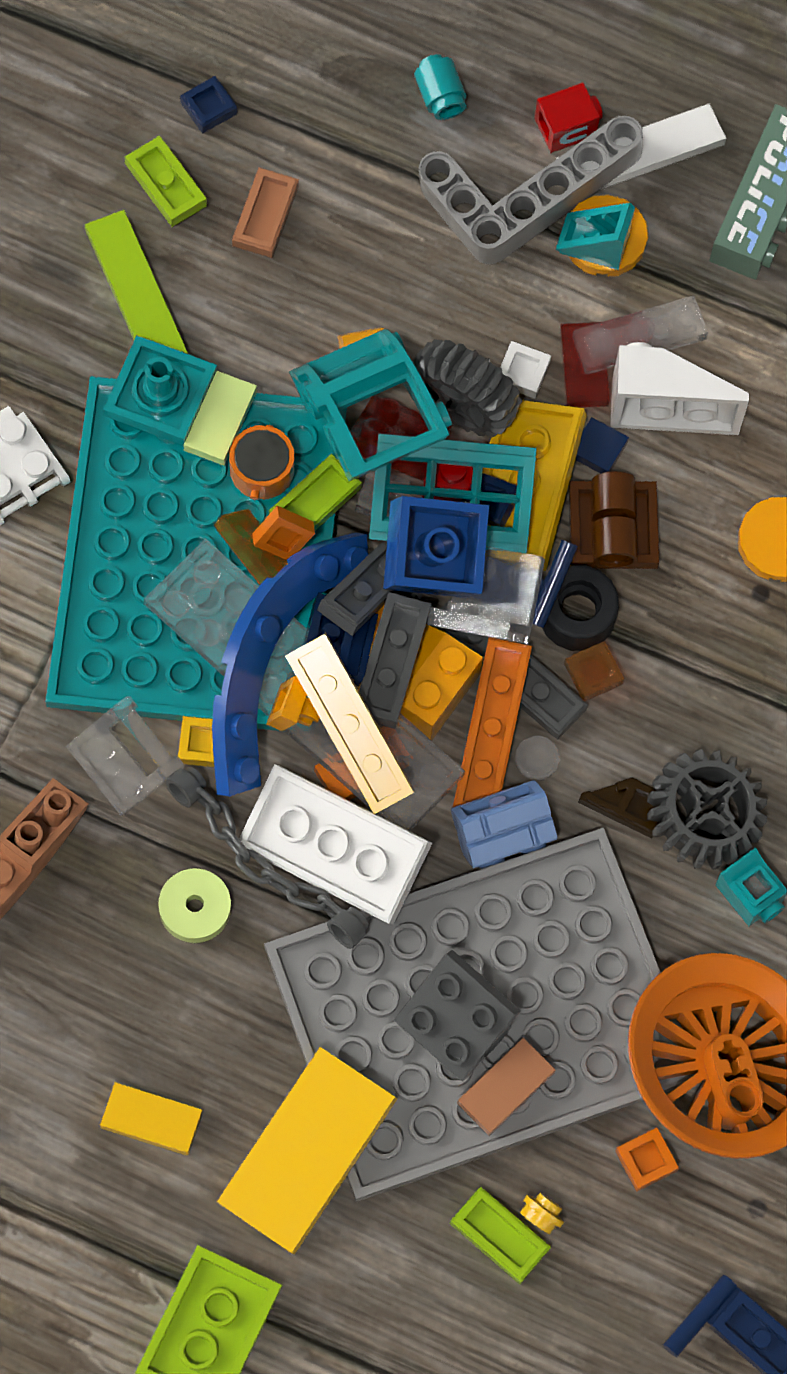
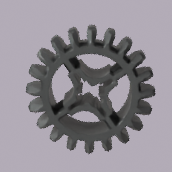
[413,339,522,437]
[647,749,767,870]

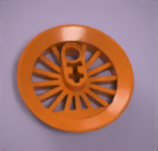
[628,953,787,1158]

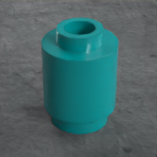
[414,54,467,120]

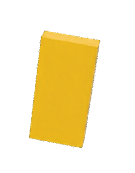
[100,1082,202,1156]

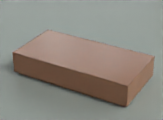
[232,167,299,258]
[457,1038,556,1136]

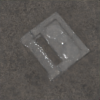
[65,696,185,816]

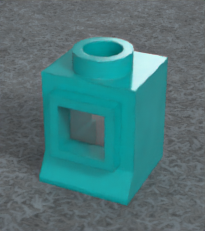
[716,847,787,927]

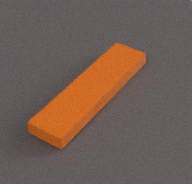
[453,637,532,807]

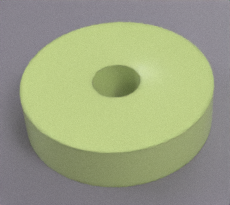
[158,869,231,943]

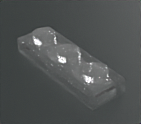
[572,295,708,375]

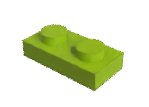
[125,136,207,227]

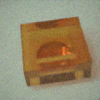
[564,641,624,702]

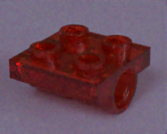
[350,395,453,481]

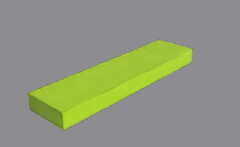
[85,210,188,354]

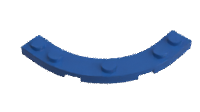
[212,533,368,796]

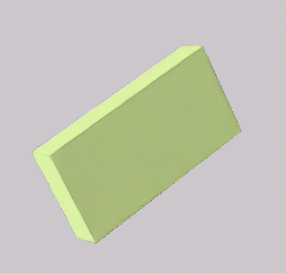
[184,371,257,466]

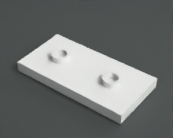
[239,764,432,925]

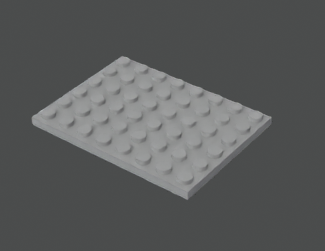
[264,827,695,1202]

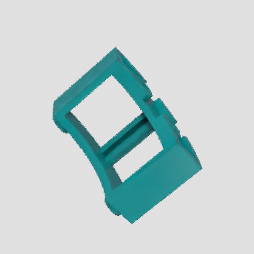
[289,329,452,482]

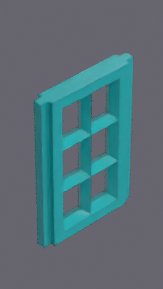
[369,434,536,553]

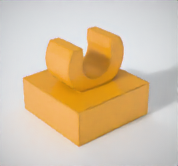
[266,675,320,731]

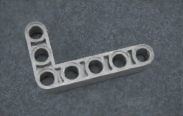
[419,115,643,265]

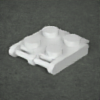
[0,406,71,525]

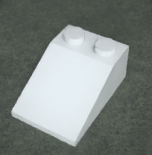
[610,342,749,435]

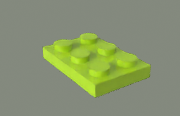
[135,1245,282,1374]

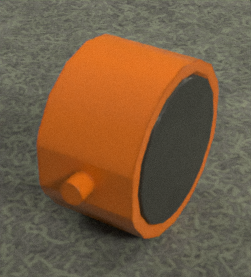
[229,425,294,500]

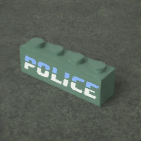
[709,104,787,280]

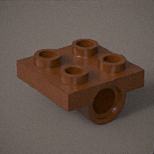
[569,471,659,569]

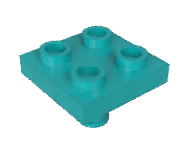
[103,335,217,446]

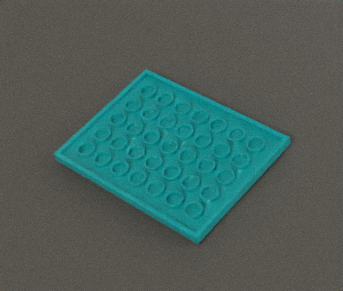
[45,376,347,734]

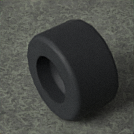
[542,565,619,651]

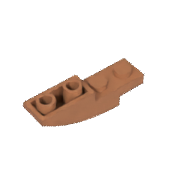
[0,778,88,920]

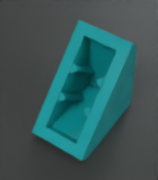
[556,203,635,270]

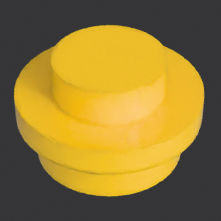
[520,1192,564,1235]

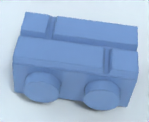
[451,780,558,869]

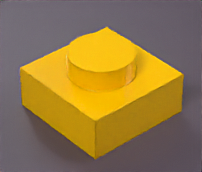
[178,716,214,767]

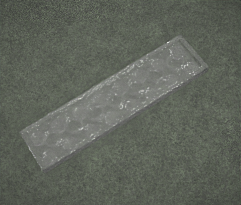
[144,539,465,831]

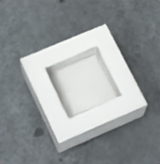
[500,341,551,399]

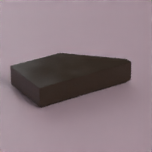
[578,777,660,839]

